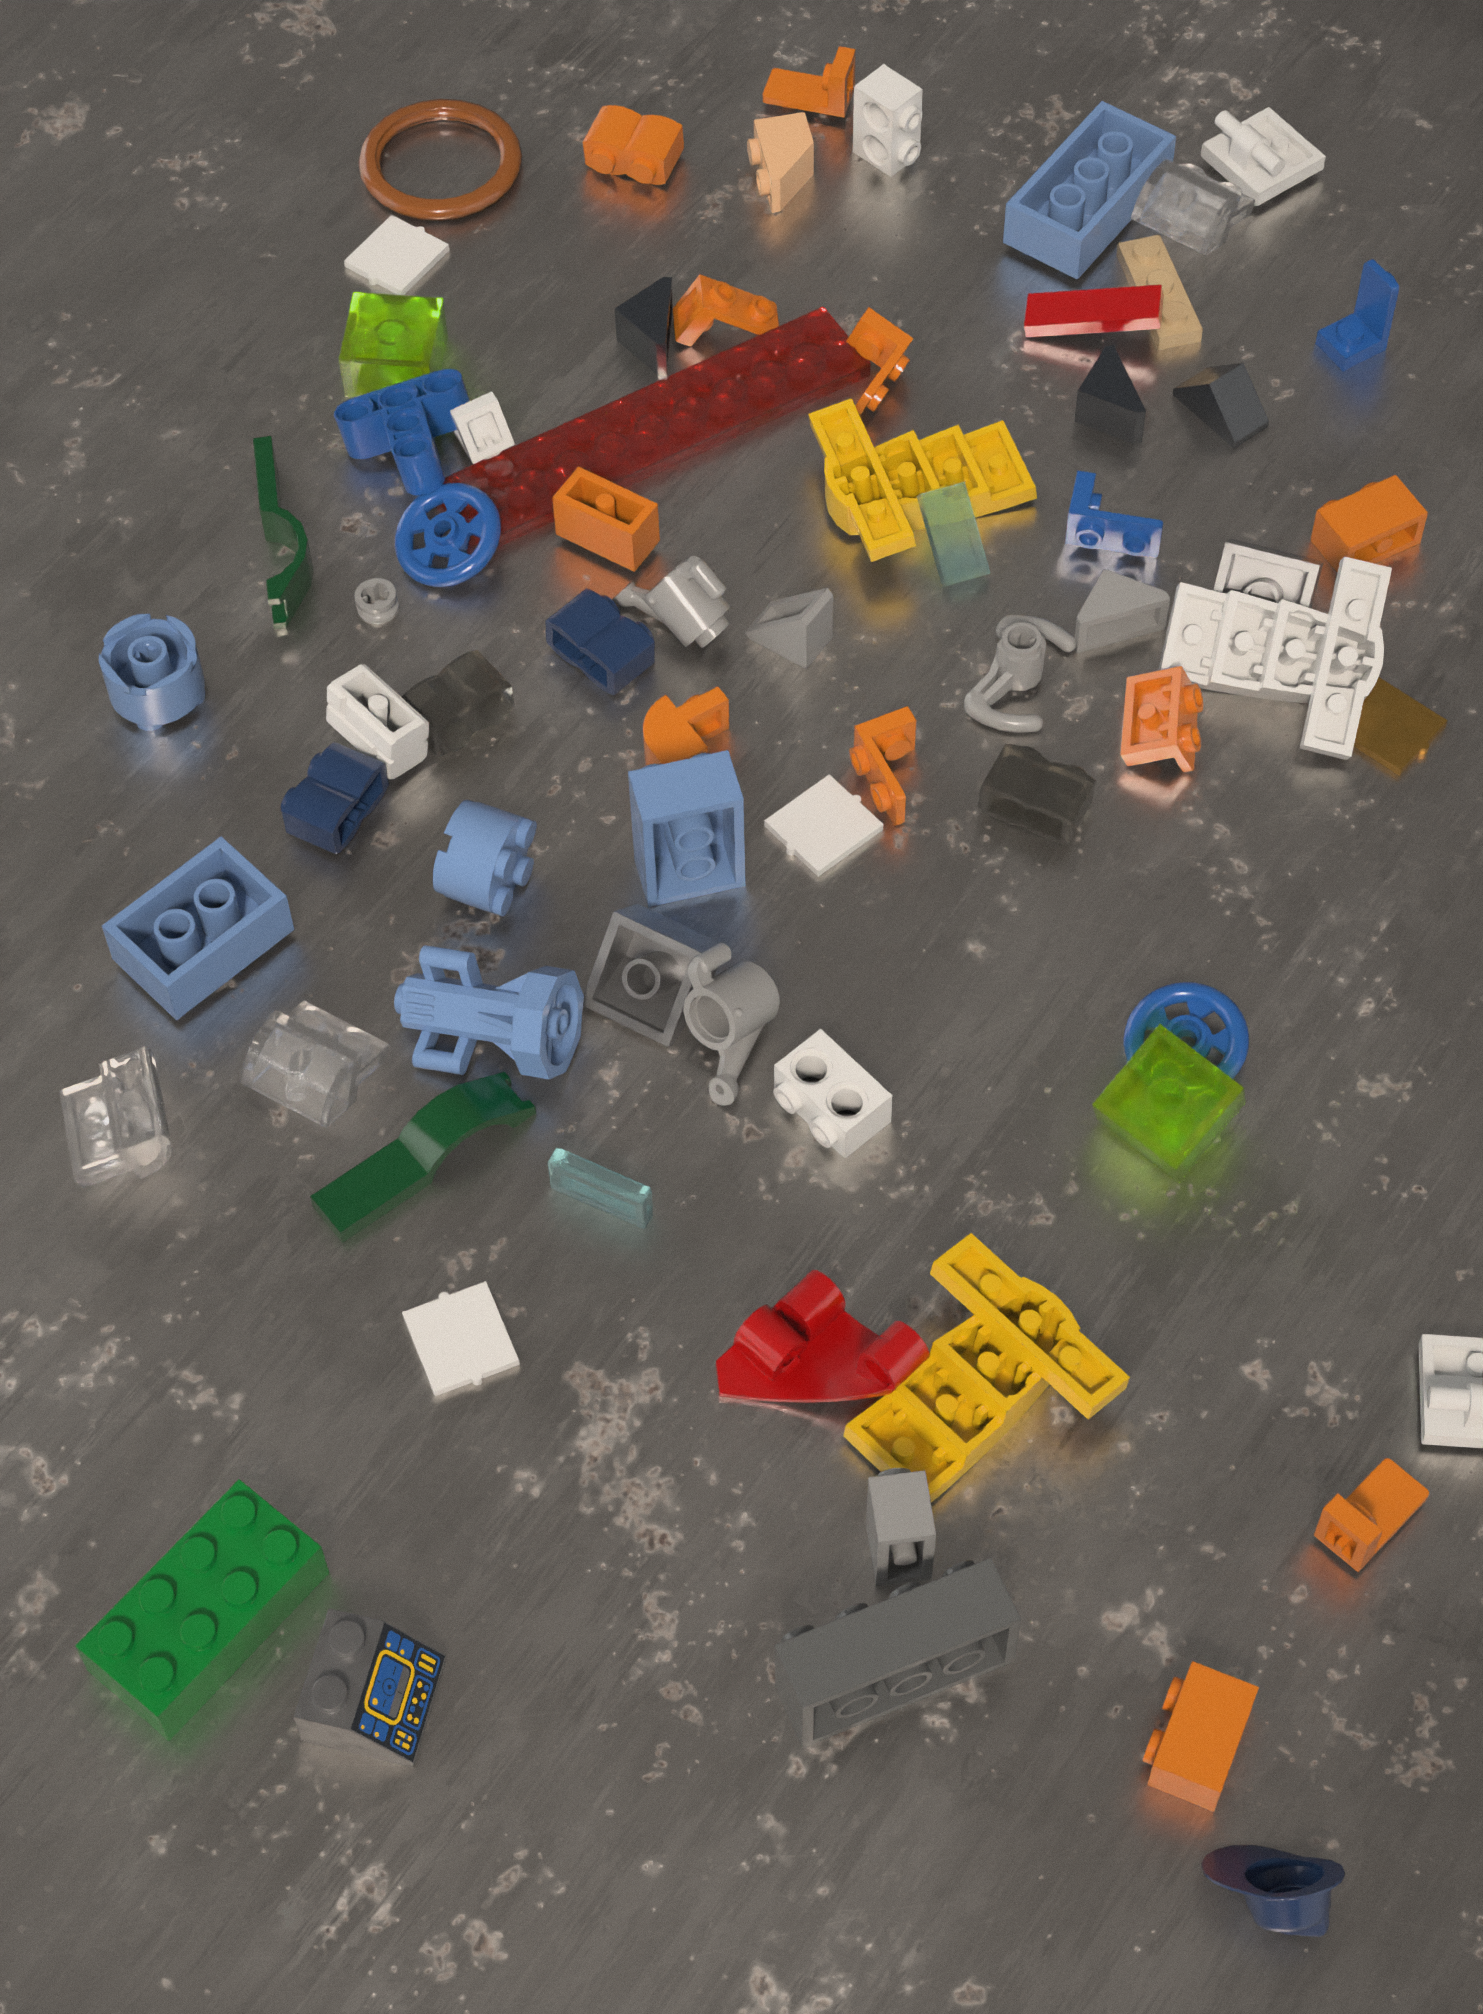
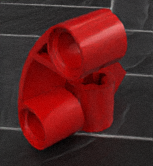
[716,1270,930,1403]

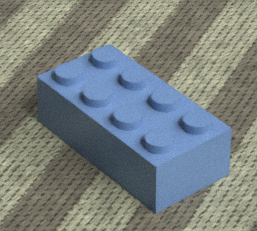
[1003,101,1176,280]

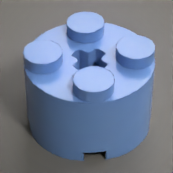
[99,613,205,731]
[433,800,537,917]

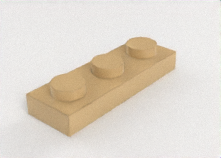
[1116,234,1203,350]

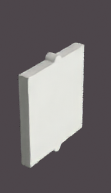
[344,215,450,297]
[764,774,884,877]
[402,1281,520,1396]

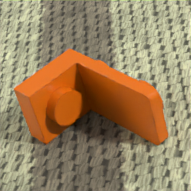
[763,46,856,118]
[673,274,780,347]
[845,307,914,415]
[849,706,916,826]
[1314,1458,1429,1572]

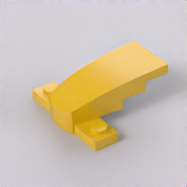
[808,398,1037,562]
[843,1233,1130,1503]

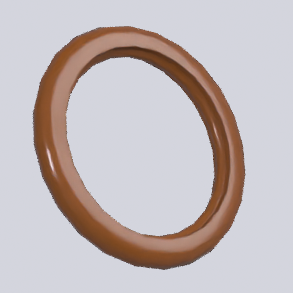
[358,99,522,221]

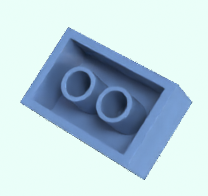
[628,750,746,908]
[102,836,295,1020]

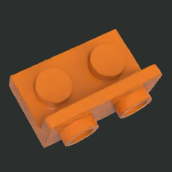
[1121,666,1203,772]

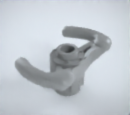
[964,614,1076,733]

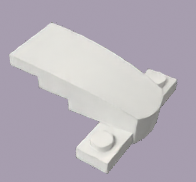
[1158,556,1392,760]

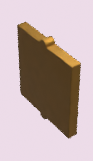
[1354,677,1448,776]

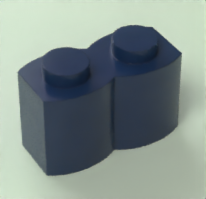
[545,588,655,695]
[281,742,389,854]

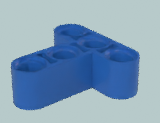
[334,369,470,496]

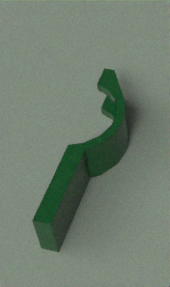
[253,436,314,630]
[310,1071,536,1243]

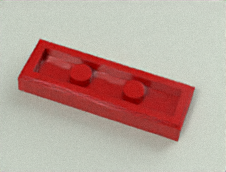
[1024,284,1164,337]

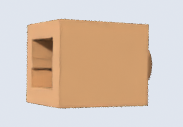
[747,112,814,213]

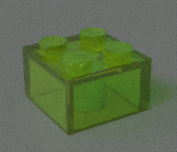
[339,292,448,398]
[1092,1024,1246,1183]

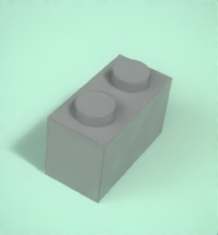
[866,1468,936,1586]

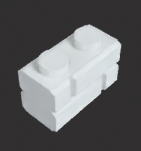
[326,664,429,779]

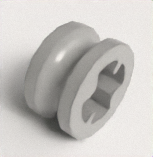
[354,578,399,624]

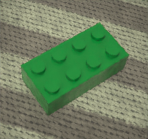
[75,1479,330,1741]

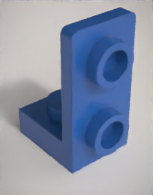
[1315,259,1399,371]
[1065,471,1164,558]

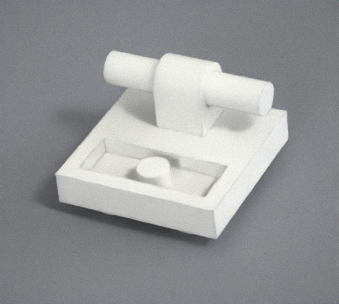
[1201,107,1326,206]
[1419,1334,1483,1448]

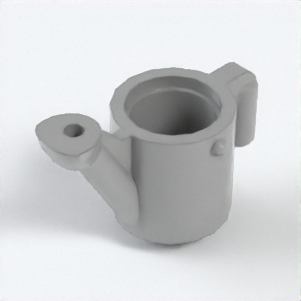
[612,556,731,648]
[683,943,780,1106]

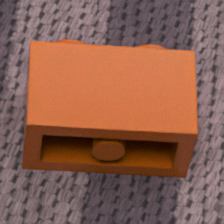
[552,466,660,572]
[1311,475,1428,572]
[1143,1661,1259,1812]

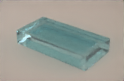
[917,482,990,588]
[547,1148,653,1229]

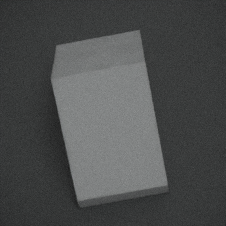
[1074,569,1170,653]
[745,588,833,669]

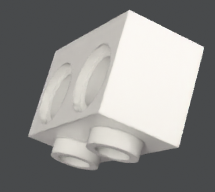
[853,64,923,177]
[773,1029,893,1158]

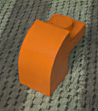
[643,686,729,766]

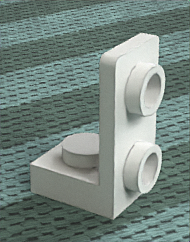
[450,391,515,464]

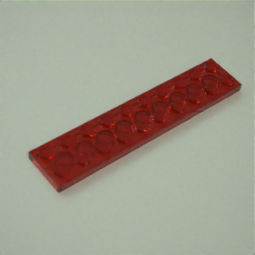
[436,306,871,555]

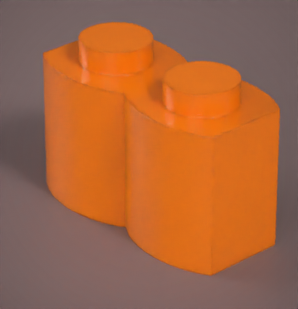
[583,105,684,185]

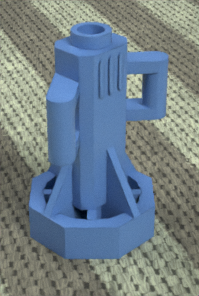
[394,945,584,1079]

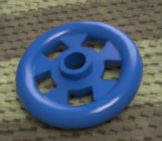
[395,483,501,588]
[1123,982,1249,1099]

